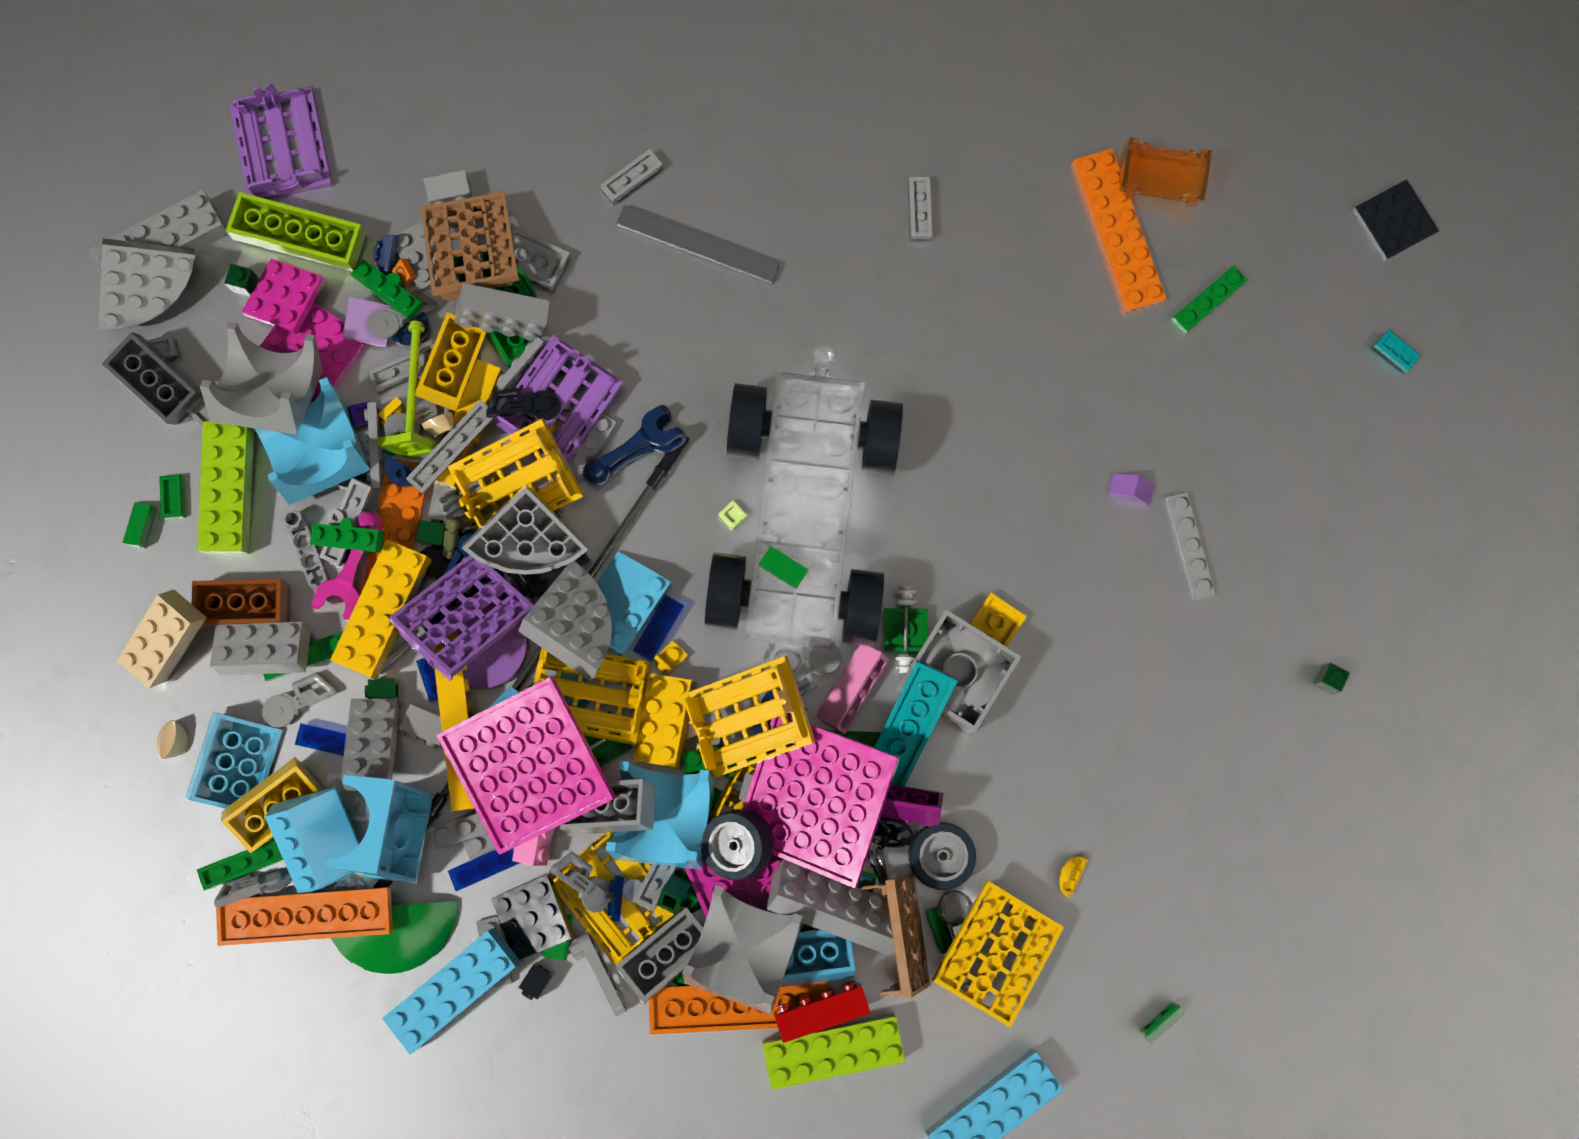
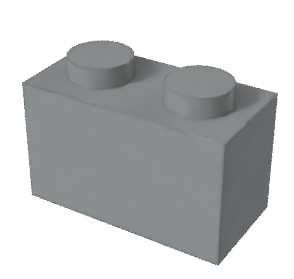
[423,170,472,205]
[399,704,442,748]

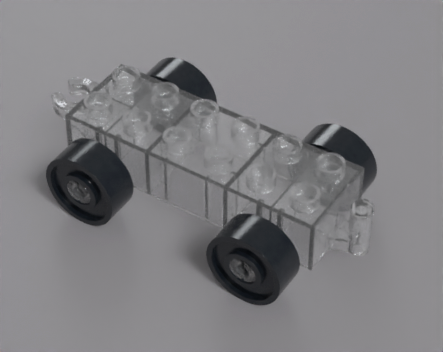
[704,345,903,683]

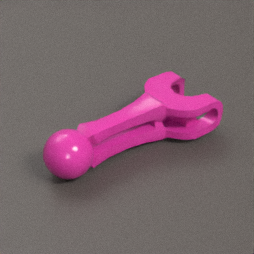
[311,511,383,621]

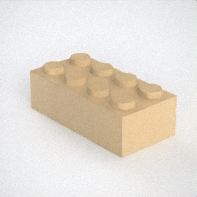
[117,589,207,689]

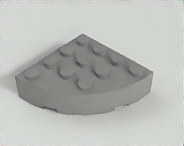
[98,238,195,329]
[462,484,588,575]
[518,561,612,682]

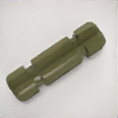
[442,517,459,559]

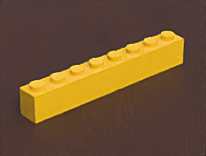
[432,630,474,812]

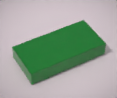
[159,474,185,520]
[758,546,809,589]

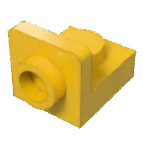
[378,397,406,427]
[654,640,688,675]

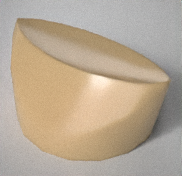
[422,412,454,440]
[156,720,190,759]

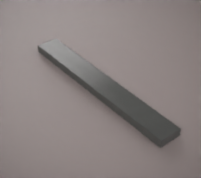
[616,205,779,284]

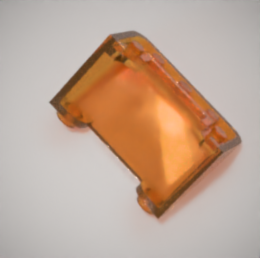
[1120,137,1212,206]

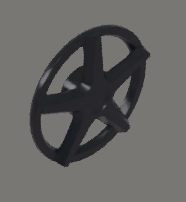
[872,817,914,849]

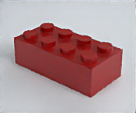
[774,980,871,1043]

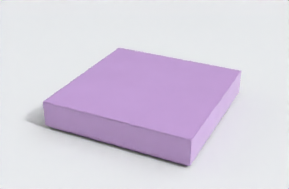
[342,297,392,348]

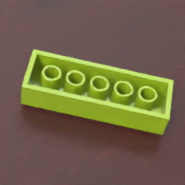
[226,192,367,272]
[197,421,254,554]
[762,1014,905,1090]

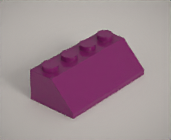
[880,784,944,827]

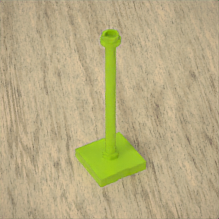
[377,321,439,458]

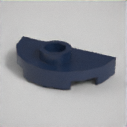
[373,234,400,276]
[390,312,430,347]
[385,456,414,488]

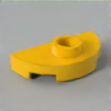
[1059,854,1089,898]

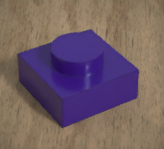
[347,401,370,428]

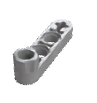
[282,509,329,590]
[569,932,627,1016]

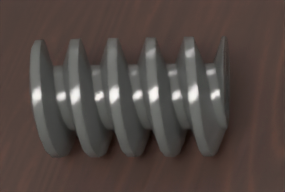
[439,488,479,536]

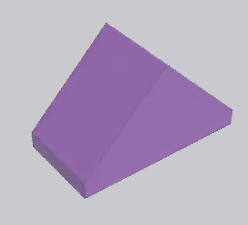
[1108,473,1155,506]

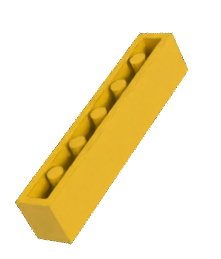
[435,360,503,489]

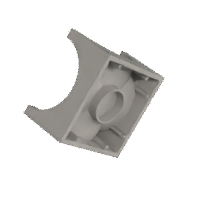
[200,322,323,435]
[895,609,1022,735]
[682,885,803,1015]

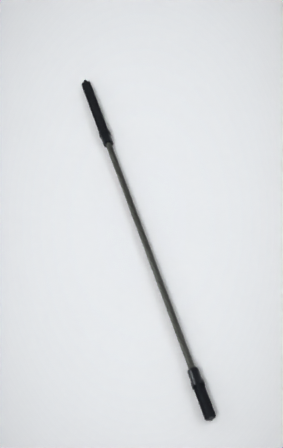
[373,435,689,888]

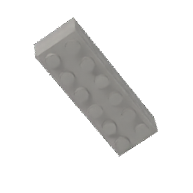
[88,189,228,273]
[767,859,895,956]

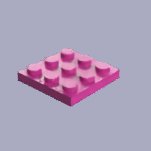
[242,258,326,334]

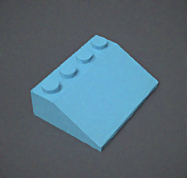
[597,551,672,657]
[185,711,283,809]
[265,787,360,894]

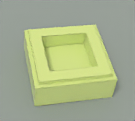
[718,500,748,531]

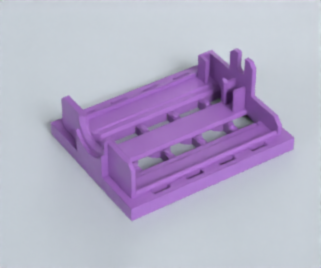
[229,84,333,200]
[491,335,624,463]
[389,555,534,681]

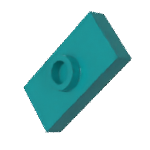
[1373,329,1421,373]

